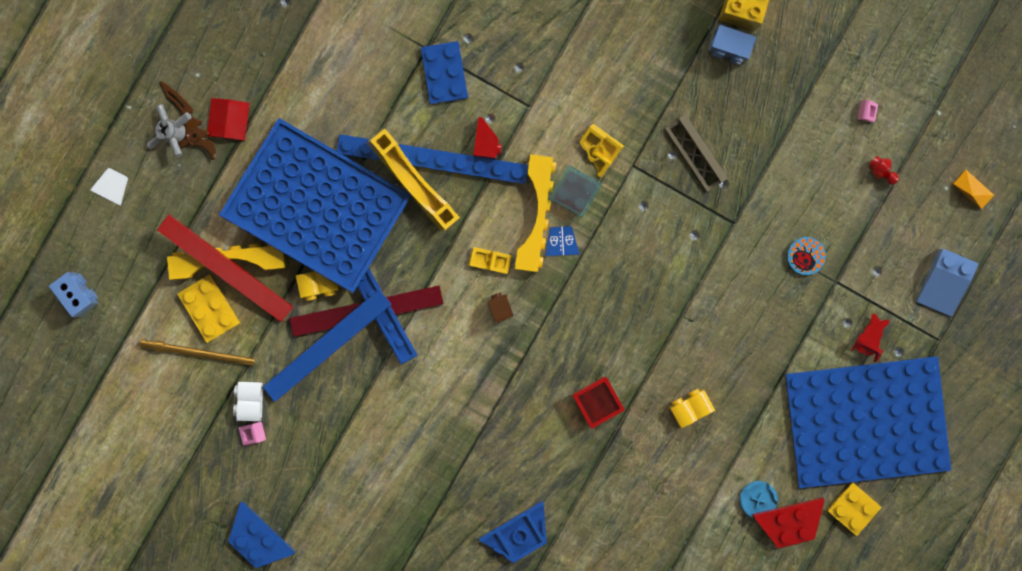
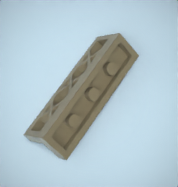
[665,114,728,192]

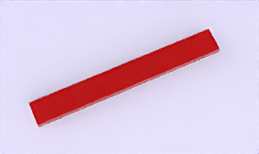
[157,214,293,322]

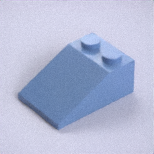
[916,249,979,317]

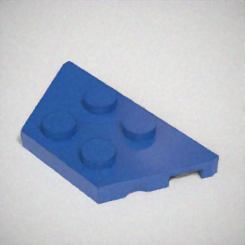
[228,501,296,568]
[479,501,547,563]

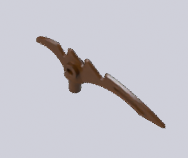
[160,81,216,160]

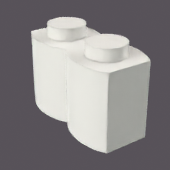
[233,382,263,421]

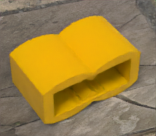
[296,272,339,301]
[669,388,715,429]

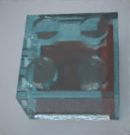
[549,165,602,218]

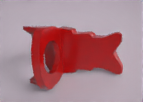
[851,313,890,363]

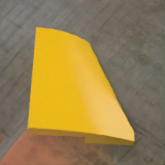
[579,124,624,178]

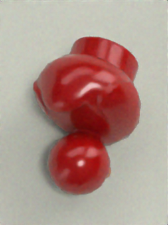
[869,156,899,185]

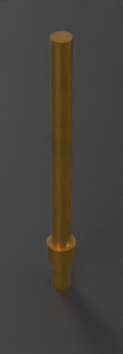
[140,339,255,366]

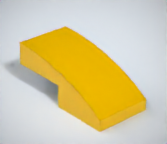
[468,247,512,274]

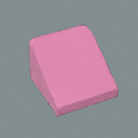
[239,422,266,446]

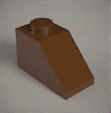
[488,292,514,323]

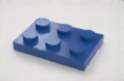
[421,41,468,105]

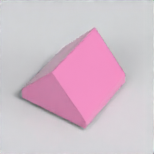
[857,100,878,123]

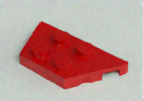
[752,497,825,548]

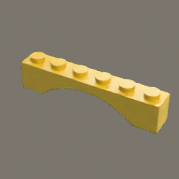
[366,129,460,231]
[515,154,556,272]
[167,244,287,280]

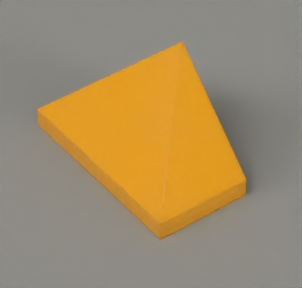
[953,170,994,209]

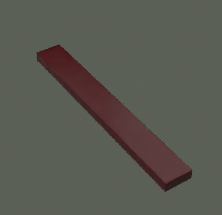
[290,285,444,336]

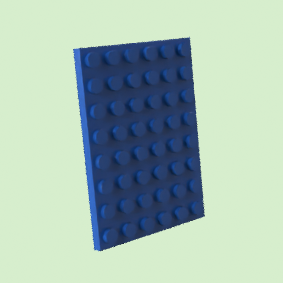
[219,118,411,294]
[785,356,951,488]

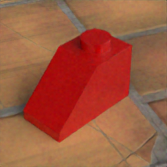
[473,117,502,159]

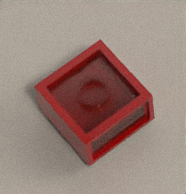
[572,376,625,429]

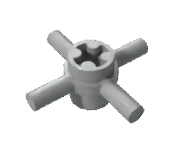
[147,104,191,157]

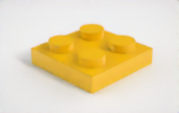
[827,482,882,536]

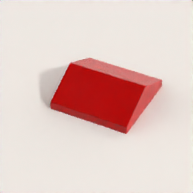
[207,98,250,141]

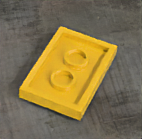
[177,274,240,343]

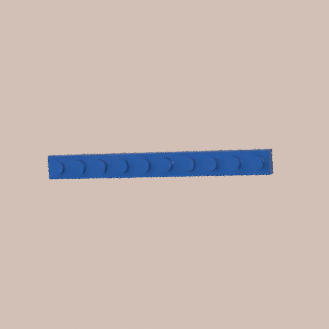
[337,134,528,184]

